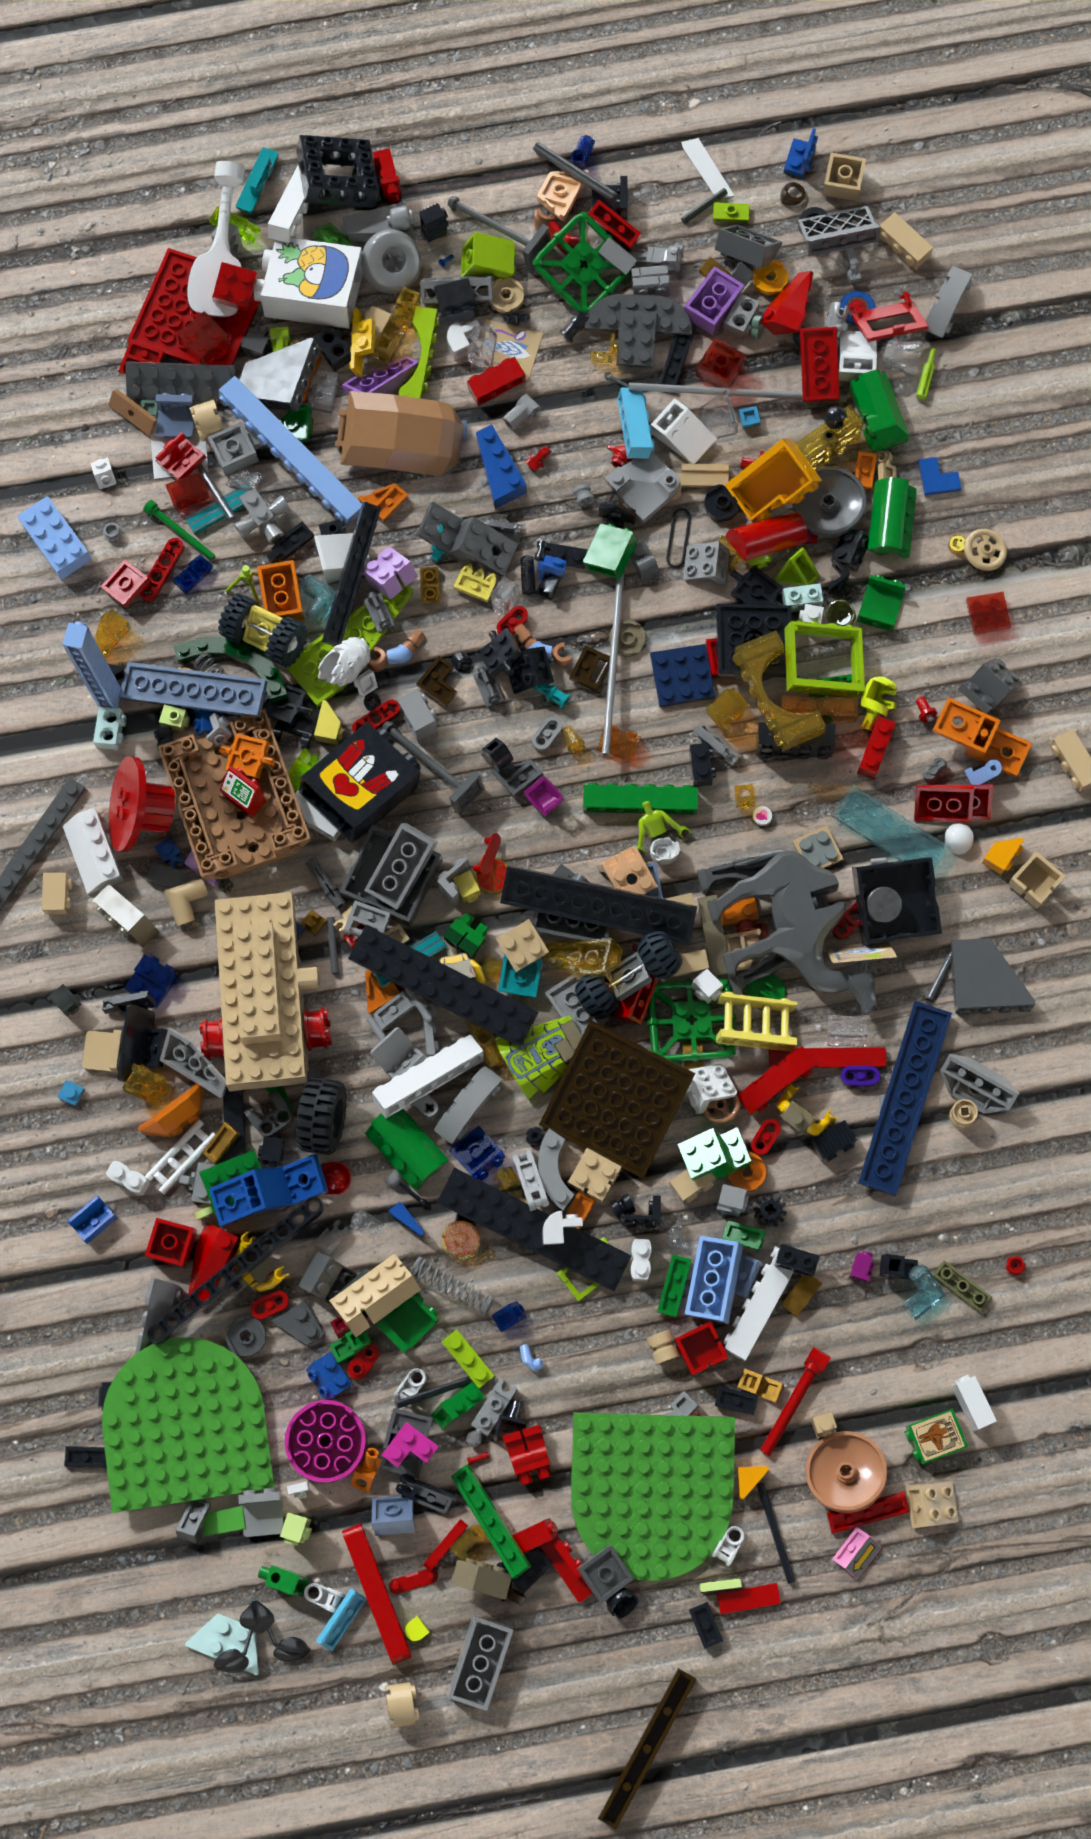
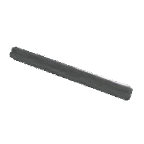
[533,142,617,201]

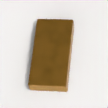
[202,1122,241,1165]

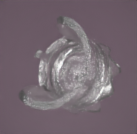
[880,336,923,378]

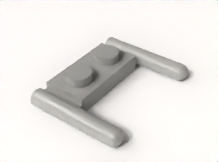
[366,989,433,1042]

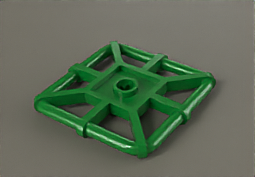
[532,212,634,317]
[647,978,737,1063]

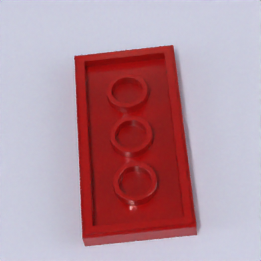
[800,326,840,403]

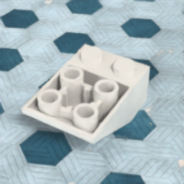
[838,330,877,382]
[651,398,717,464]

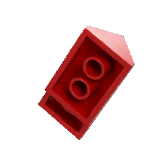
[914,784,993,823]

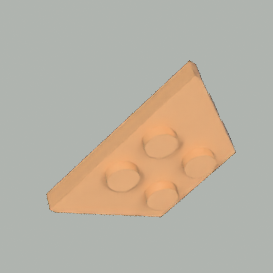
[537,169,589,221]

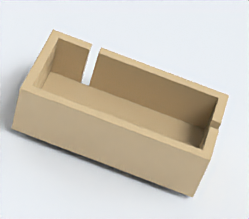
[329,1254,421,1337]

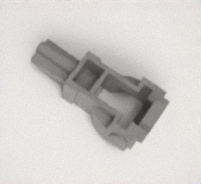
[632,245,684,272]

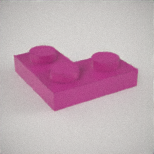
[382,1422,439,1468]

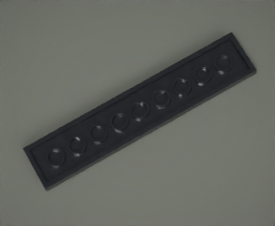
[500,865,697,945]
[348,925,539,1048]
[437,1167,632,1292]

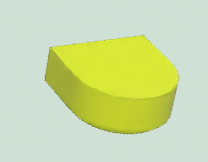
[405,1616,430,1641]

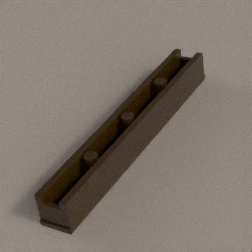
[598,1668,696,1829]

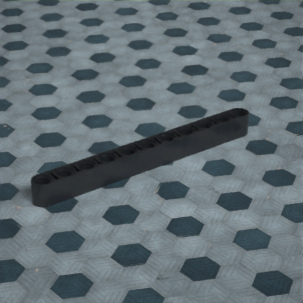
[147,1196,324,1344]

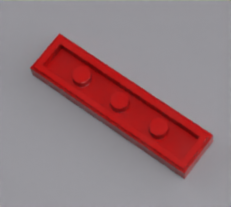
[826,1491,910,1534]

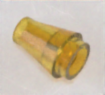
[562,726,585,754]

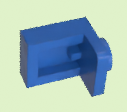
[537,555,567,580]

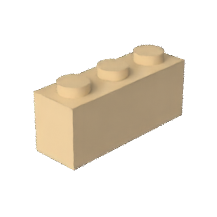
[879,212,933,270]
[1051,729,1091,792]

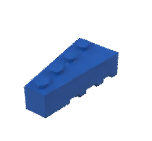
[476,424,527,509]

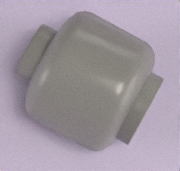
[387,206,414,231]

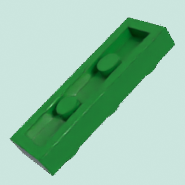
[657,1254,692,1318]

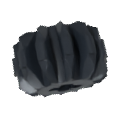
[753,1194,787,1228]

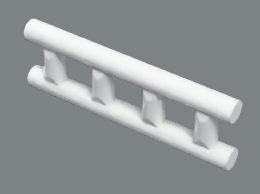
[145,1119,215,1195]

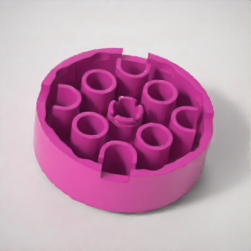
[285,1400,367,1483]

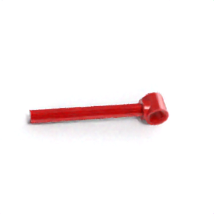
[760,1347,831,1456]

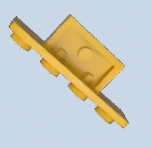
[349,307,375,378]

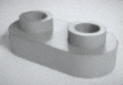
[532,717,562,751]

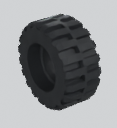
[296,1077,347,1155]

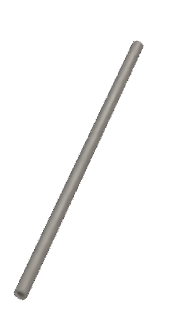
[628,383,847,402]
[602,570,625,756]

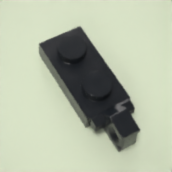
[267,521,314,564]
[102,991,156,1014]

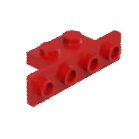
[540,1537,593,1603]

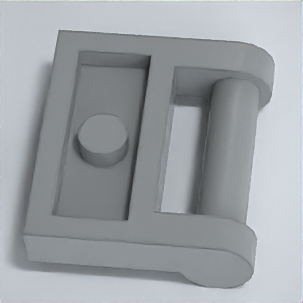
[343,901,392,937]

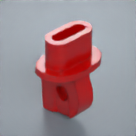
[525,447,552,472]

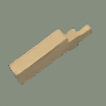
[668,464,729,500]

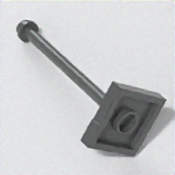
[447,196,551,274]
[382,721,485,816]

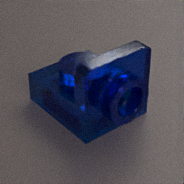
[491,1301,527,1333]

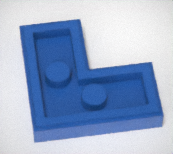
[918,457,961,496]

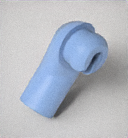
[519,1344,544,1371]

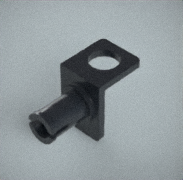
[494,1399,526,1442]

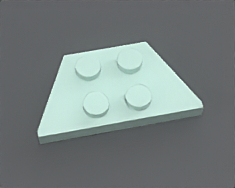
[184,1613,259,1675]

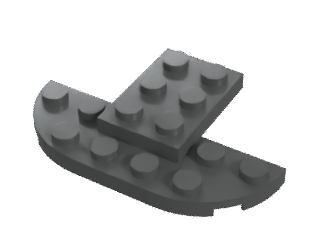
[584,294,692,368]

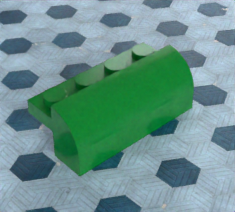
[868,477,917,559]
[364,1109,449,1191]

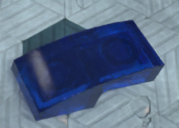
[173,554,213,594]

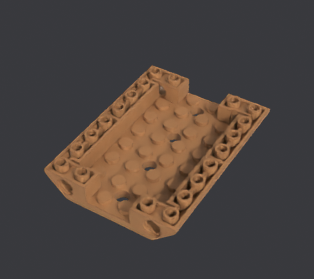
[158,709,311,879]

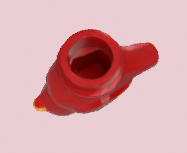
[607,444,634,468]

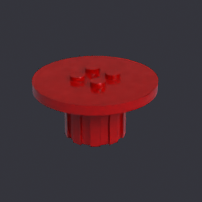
[108,756,175,852]

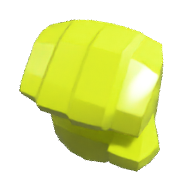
[861,677,898,731]

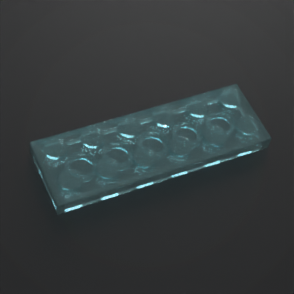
[832,785,949,870]

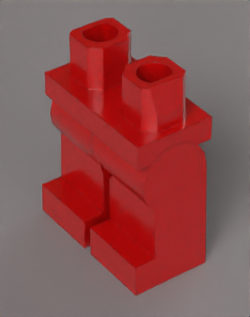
[372,148,401,205]
[503,1424,551,1486]

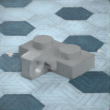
[179,1162,215,1205]

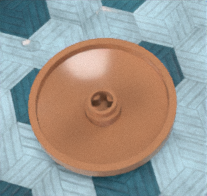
[805,1431,887,1513]

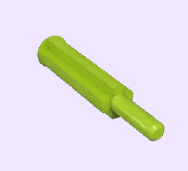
[916,348,936,400]

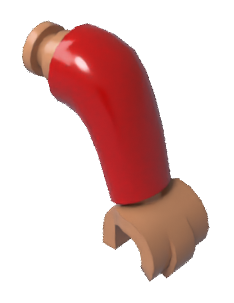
[534,208,590,255]

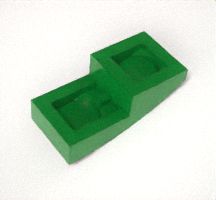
[330,1330,372,1365]

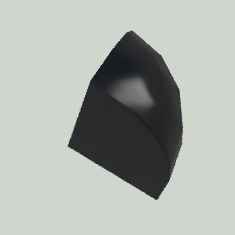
[535,573,562,600]

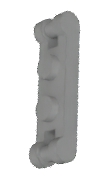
[512,1149,549,1211]

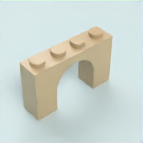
[665,893,710,979]

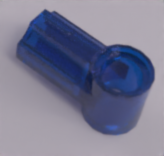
[570,135,595,170]

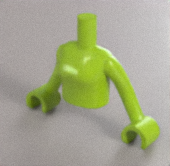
[636,801,690,855]

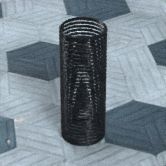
[520,555,535,595]

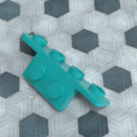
[235,147,279,214]

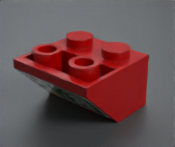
[220,766,267,818]

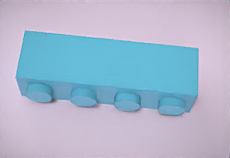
[617,388,654,459]

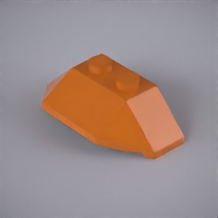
[138,1083,205,1137]

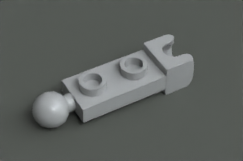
[466,1378,518,1447]

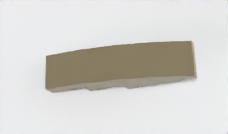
[697,895,728,976]

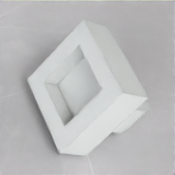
[353,670,378,696]

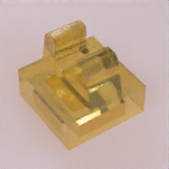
[493,1166,520,1191]

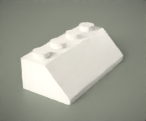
[63,807,124,895]

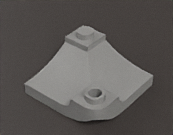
[605,451,681,523]

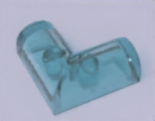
[300,574,336,625]
[902,1264,946,1320]

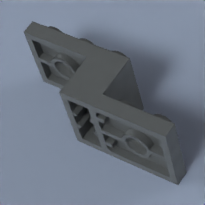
[416,502,518,577]

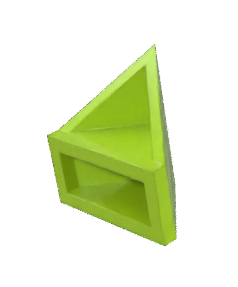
[774,547,820,586]

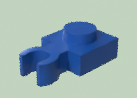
[155,837,185,870]

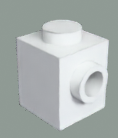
[798,604,824,624]
[692,969,723,1003]

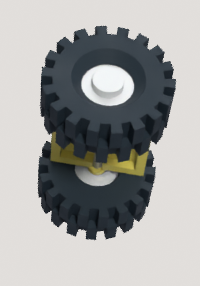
[218,593,308,668]

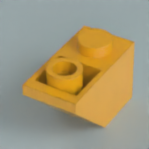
[982,838,1024,875]

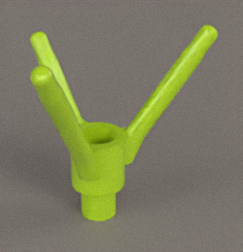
[225,565,262,608]

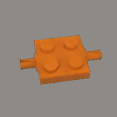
[219,733,276,779]

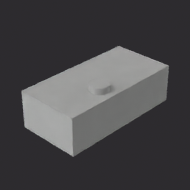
[364,823,438,910]
[446,1615,513,1711]

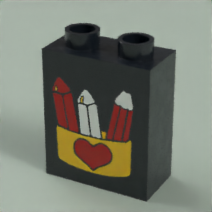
[299,722,421,844]

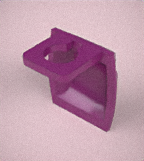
[524,776,564,816]

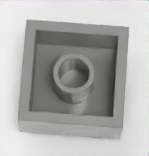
[397,689,438,742]

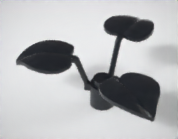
[213,1599,311,1673]

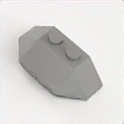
[940,1054,1019,1114]

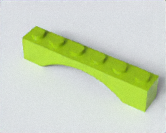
[399,306,440,399]

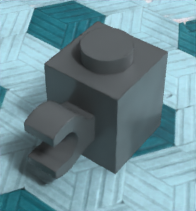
[241,324,271,359]

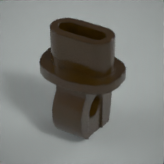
[501,1581,526,1606]

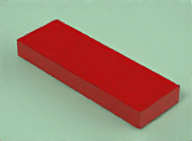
[717,1583,781,1614]

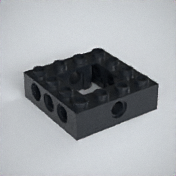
[296,135,379,207]

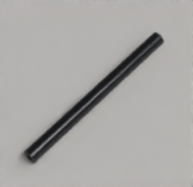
[756,1482,796,1584]

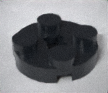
[704,484,740,522]

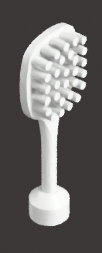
[188,161,245,317]

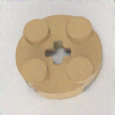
[489,278,524,314]

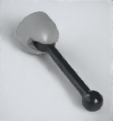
[385,1169,427,1206]

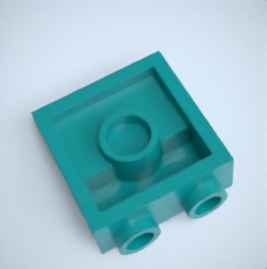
[498,953,543,998]

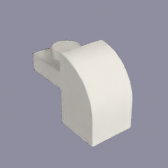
[447,319,481,360]
[542,1211,583,1245]

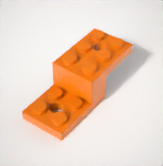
[932,697,1032,778]

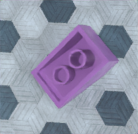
[684,266,744,335]

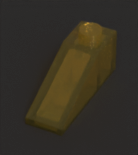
[95,608,131,658]

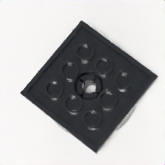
[715,604,792,683]

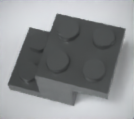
[958,658,1022,714]
[379,1408,433,1479]

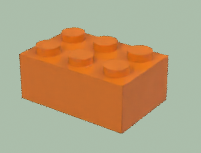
[257,560,305,621]

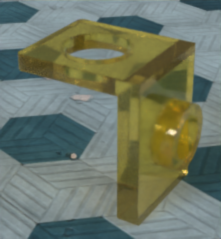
[590,333,618,364]
[719,535,741,571]
[734,784,756,809]

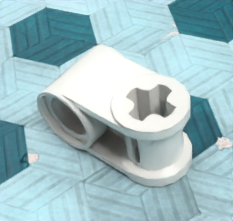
[393,1369,427,1408]
[711,1526,744,1567]
[304,1583,345,1613]

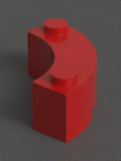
[738,1046,817,1114]

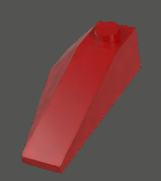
[761,271,813,335]
[188,1223,241,1311]

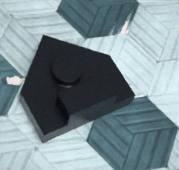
[599,499,636,529]

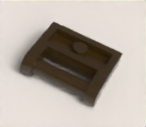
[569,645,610,693]

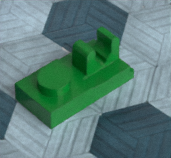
[722,1220,766,1251]

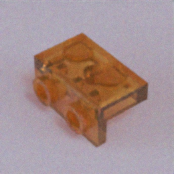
[597,725,641,761]

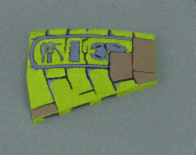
[494,1016,582,1105]

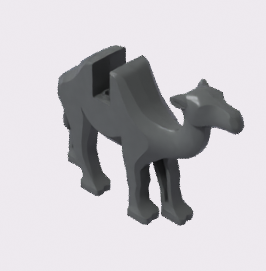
[697,848,876,1015]

